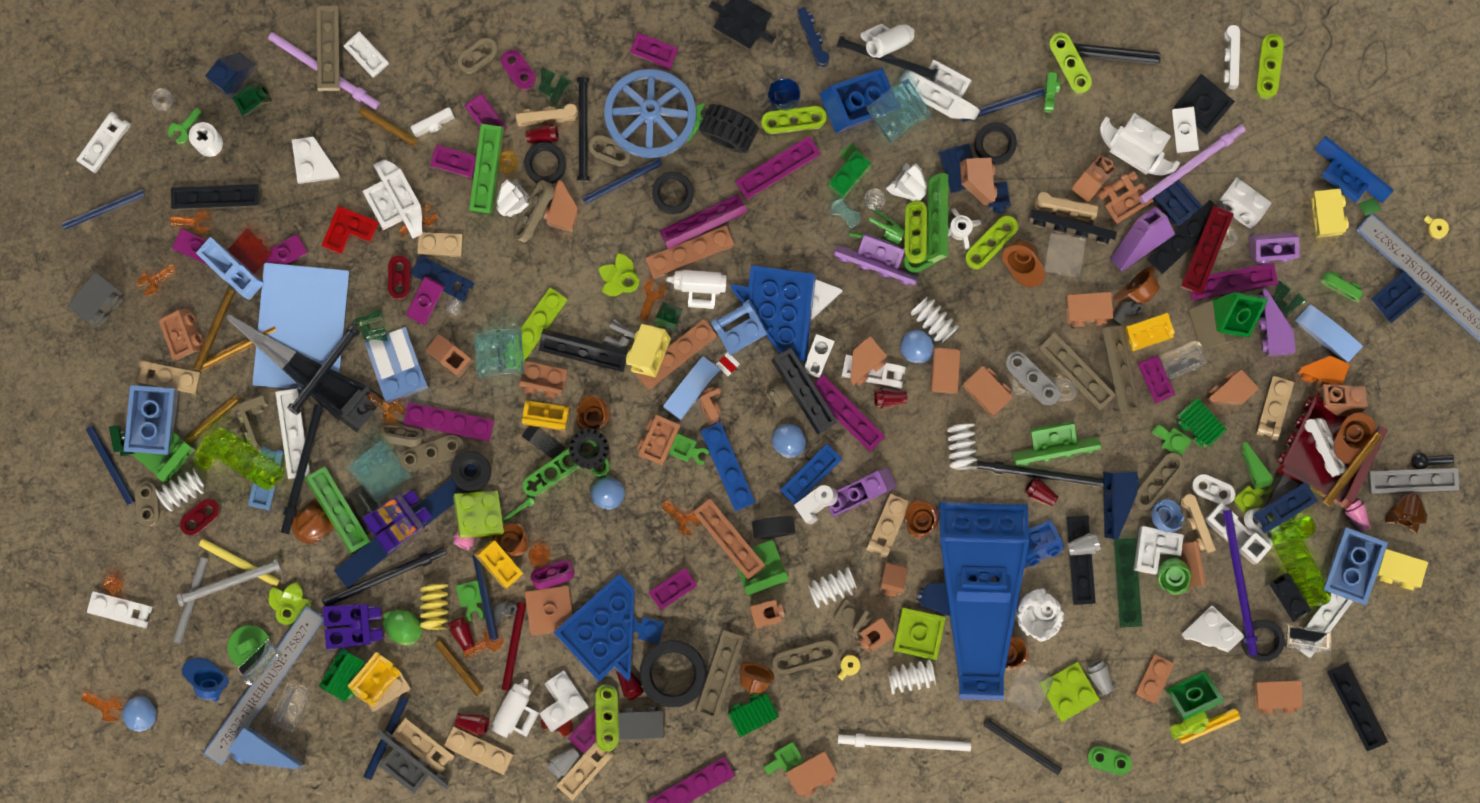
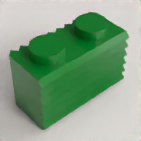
[827,151,871,200]
[1176,398,1227,449]
[319,648,367,703]
[728,693,779,738]

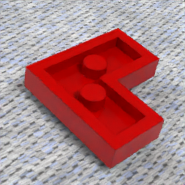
[321,206,379,255]

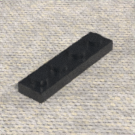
[171,184,260,210]
[1147,200,1217,275]
[1028,209,1117,245]
[539,329,629,372]
[771,348,838,435]
[1066,515,1096,605]
[1327,662,1388,751]

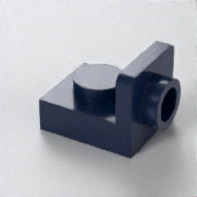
[987,182,1011,214]

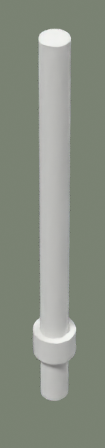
[838,733,971,751]

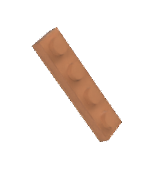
[645,225,734,279]
[635,319,717,391]
[693,499,766,581]

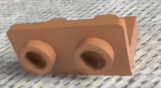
[158,309,204,361]
[518,361,568,399]
[698,387,721,426]
[637,415,681,466]

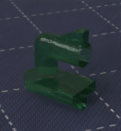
[538,68,572,104]
[1272,280,1306,318]
[353,309,388,342]

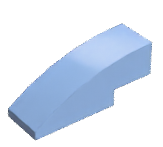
[196,237,264,300]
[1295,304,1363,363]
[663,356,720,421]

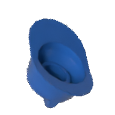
[182,658,229,702]

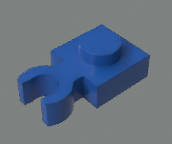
[632,617,665,644]

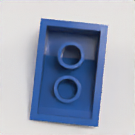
[819,68,900,134]

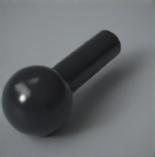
[1411,452,1454,469]

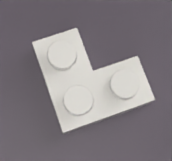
[1134,526,1184,575]
[539,671,588,732]

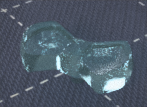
[830,200,861,228]

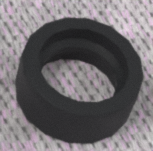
[974,122,1017,166]
[524,142,566,184]
[652,171,694,215]
[752,516,795,539]
[1241,620,1285,662]

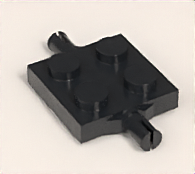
[708,0,776,52]

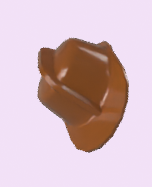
[1002,239,1045,287]
[1114,266,1160,303]
[1334,413,1376,464]
[292,498,334,544]
[739,662,774,695]

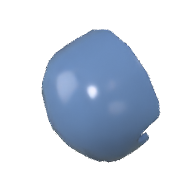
[900,330,935,364]
[772,424,807,458]
[590,476,625,510]
[1151,499,1185,532]
[122,696,157,732]

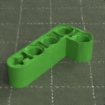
[523,440,610,497]

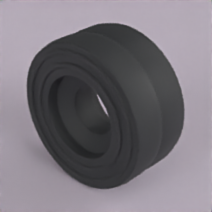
[451,451,491,491]

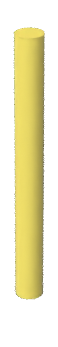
[199,538,280,587]

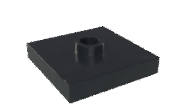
[1173,74,1235,135]

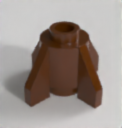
[1385,493,1428,534]

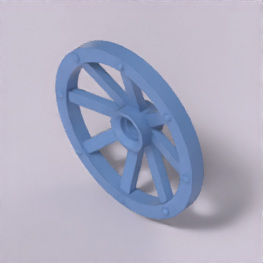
[604,69,696,158]

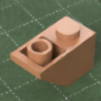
[1071,154,1118,202]
[960,158,997,205]
[544,180,579,232]
[425,334,473,378]
[850,336,887,387]
[1206,369,1259,406]
[1322,384,1368,417]
[879,563,908,598]

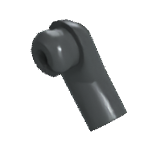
[1112,300,1143,324]
[493,600,518,627]

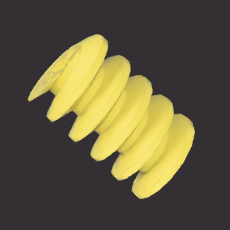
[420,584,448,630]

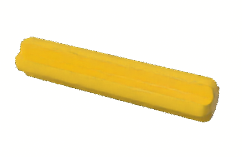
[1178,708,1240,743]

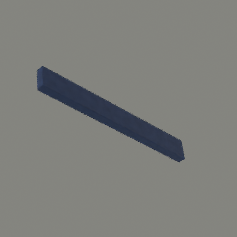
[334,465,477,588]

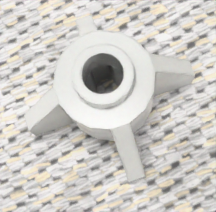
[885,163,927,201]
[496,178,530,217]
[948,208,982,251]

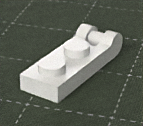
[1223,25,1240,90]
[76,112,131,174]
[841,355,906,389]
[1305,418,1347,477]
[87,591,153,628]

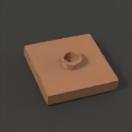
[525,585,573,636]

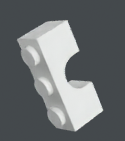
[1204,503,1272,565]

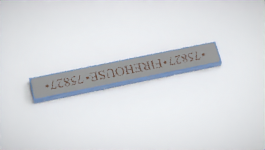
[1356,214,1480,342]
[203,605,324,765]

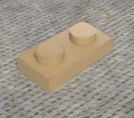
[418,232,463,257]
[368,670,411,712]

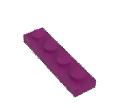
[735,136,821,201]
[659,194,747,249]
[1189,263,1278,301]
[814,375,885,453]
[403,402,494,442]
[647,757,735,803]

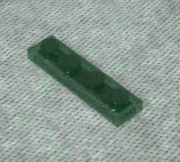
[1113,538,1142,628]

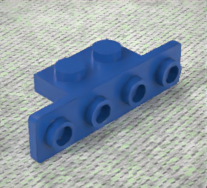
[1315,136,1394,203]

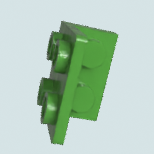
[134,432,195,483]
[736,540,789,596]

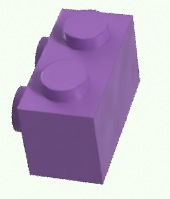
[1249,232,1299,263]

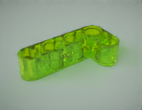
[194,427,285,490]
[1271,517,1331,608]

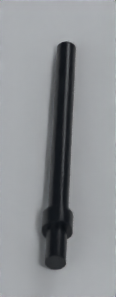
[280,404,323,535]
[976,460,1103,487]
[322,547,447,607]

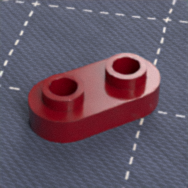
[388,255,411,300]
[180,499,220,536]

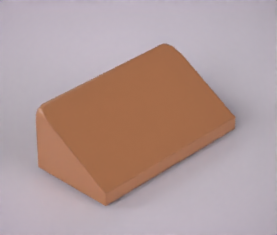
[930,348,961,394]
[1180,541,1206,588]

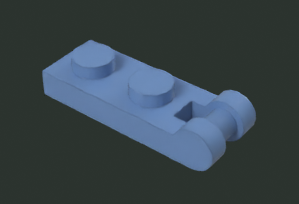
[248,446,285,511]

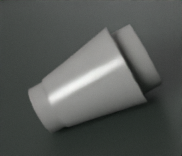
[1067,532,1101,556]
[1087,660,1114,695]
[547,747,580,779]

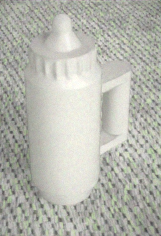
[861,24,915,58]
[666,270,727,309]
[491,679,539,738]

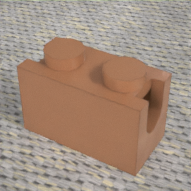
[1065,292,1113,327]
[962,366,1013,418]
[750,600,784,629]
[858,618,894,652]
[1253,681,1303,714]
[785,751,838,798]

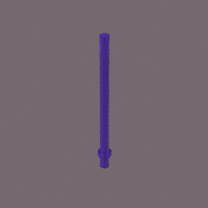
[1223,509,1258,655]

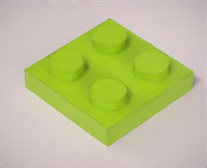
[453,491,504,538]
[893,608,946,661]
[1039,662,1100,722]

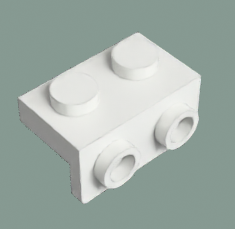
[1217,177,1272,230]

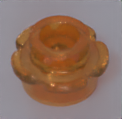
[528,545,550,567]
[101,576,122,597]

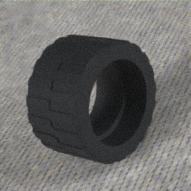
[639,640,707,707]

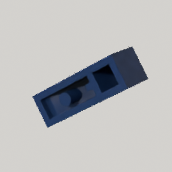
[1103,470,1139,539]

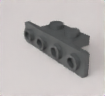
[376,730,449,794]

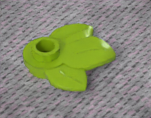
[599,253,639,296]
[268,582,312,625]

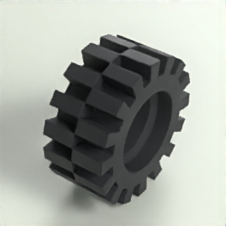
[569,428,609,469]

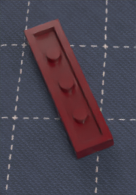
[1180,206,1234,295]

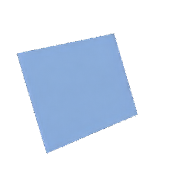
[252,263,349,390]

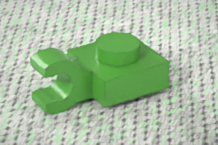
[1151,424,1192,456]
[763,742,804,775]

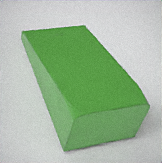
[1241,442,1273,490]

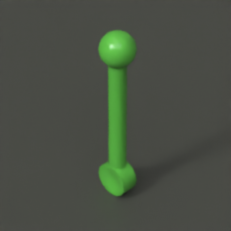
[502,497,534,524]

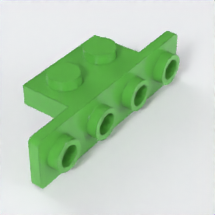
[1012,421,1102,466]

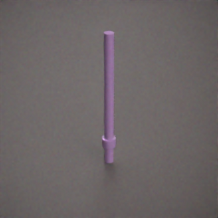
[268,32,380,110]
[1139,124,1246,204]

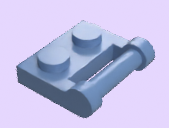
[711,299,769,355]

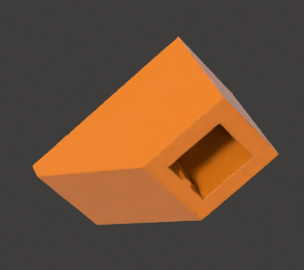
[1296,356,1350,388]

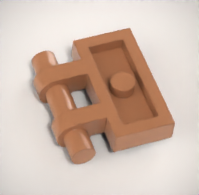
[1096,171,1153,225]

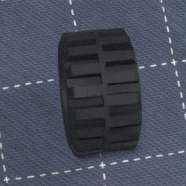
[698,104,759,153]

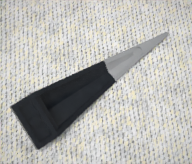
[227,315,384,432]

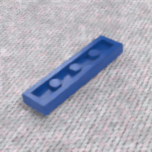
[700,422,755,512]

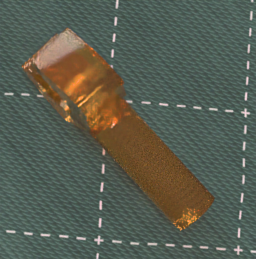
[398,205,438,237]
[169,212,212,236]
[137,264,177,296]
[639,279,665,321]
[367,392,405,424]
[662,502,699,536]
[463,631,504,660]
[81,693,123,722]

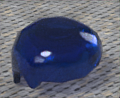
[767,78,801,110]

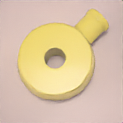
[1424,215,1449,239]
[837,654,861,680]

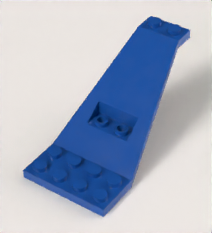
[939,502,1029,701]

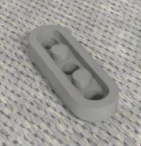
[1005,352,1060,406]

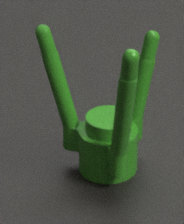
[849,204,905,245]

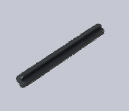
[1057,41,1161,64]

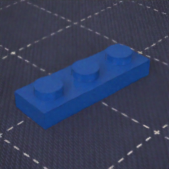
[780,444,842,505]

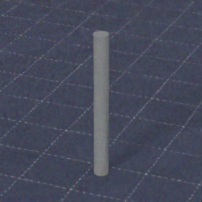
[173,557,209,644]

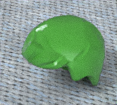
[1157,558,1192,595]
[382,610,423,646]

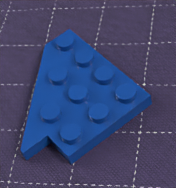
[730,265,816,361]
[554,574,634,682]

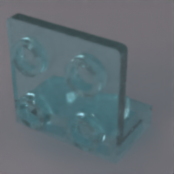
[866,79,932,143]
[474,329,524,379]
[347,440,411,503]

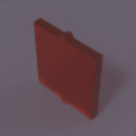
[228,228,273,274]

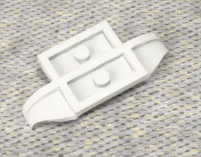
[900,59,980,120]
[1100,113,1180,175]
[363,160,422,239]

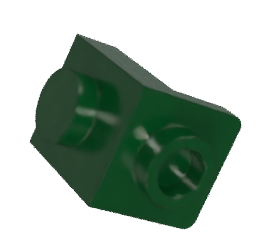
[654,302,683,331]

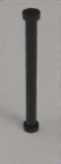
[837,36,939,82]
[576,77,590,182]
[287,326,360,415]

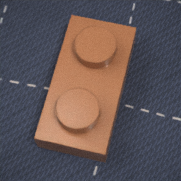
[1135,654,1174,704]

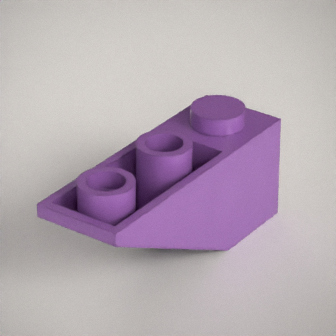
[1110,206,1175,271]
[1257,289,1296,357]
[828,468,897,517]

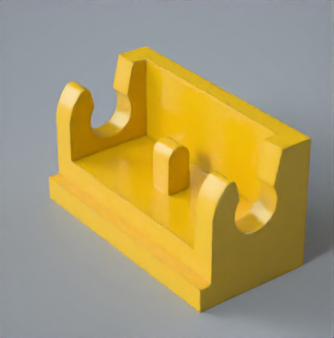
[1124,313,1175,352]
[521,400,570,431]
[474,540,523,588]
[348,652,401,707]

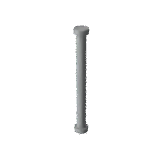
[176,558,282,607]

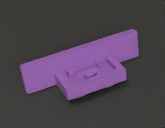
[833,233,919,285]

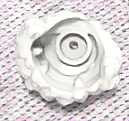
[1016,588,1064,642]

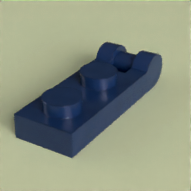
[797,7,829,68]
[411,255,475,303]
[1252,482,1318,534]

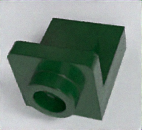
[232,83,272,116]
[109,425,134,457]

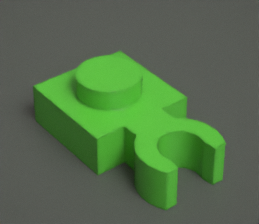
[1044,72,1060,113]
[669,434,709,465]
[456,580,484,622]

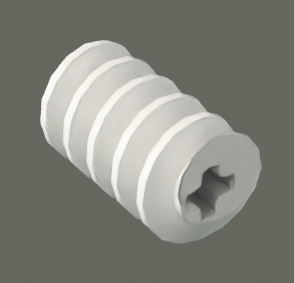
[189,122,223,157]
[911,297,959,344]
[947,424,977,470]
[155,467,205,511]
[807,567,857,608]
[888,660,936,694]

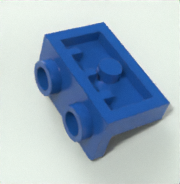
[1024,519,1064,568]

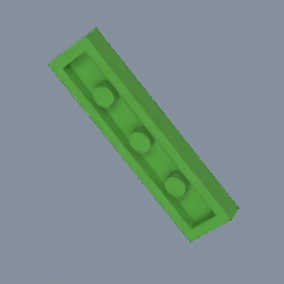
[469,124,504,214]
[927,172,949,263]
[305,466,370,554]

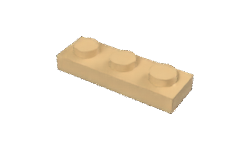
[444,726,514,775]

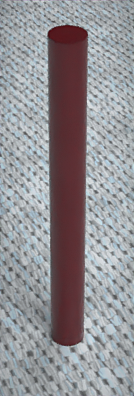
[501,603,526,691]

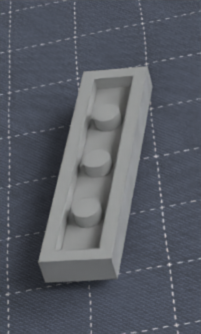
[1368,468,1459,494]

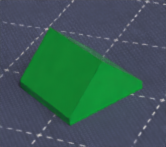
[1213,292,1268,338]
[1166,671,1225,720]

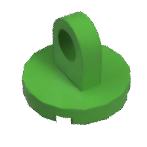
[227,625,272,669]

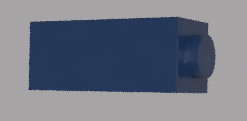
[205,52,257,99]
[916,581,975,617]

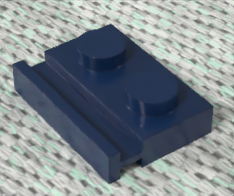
[938,143,974,194]
[1152,179,1202,228]
[1369,271,1425,324]

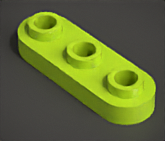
[1049,32,1092,93]
[1255,34,1284,99]
[761,106,827,134]
[904,201,928,263]
[965,216,1018,270]
[594,684,619,752]

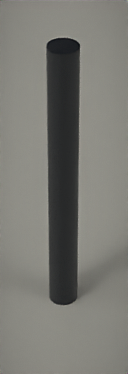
[984,719,1062,776]

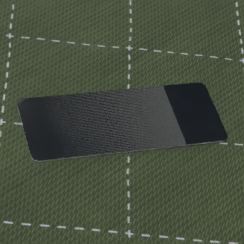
[522,425,565,459]

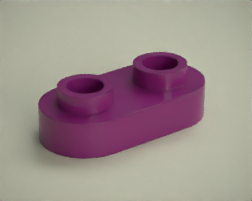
[501,50,536,90]
[531,560,575,589]

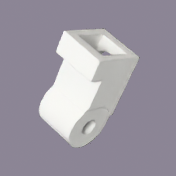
[804,334,835,378]
[794,485,838,525]

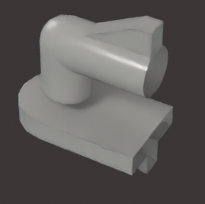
[603,318,636,350]

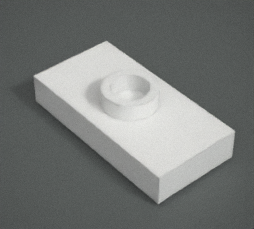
[343,31,389,79]
[1172,107,1199,153]
[411,108,455,138]

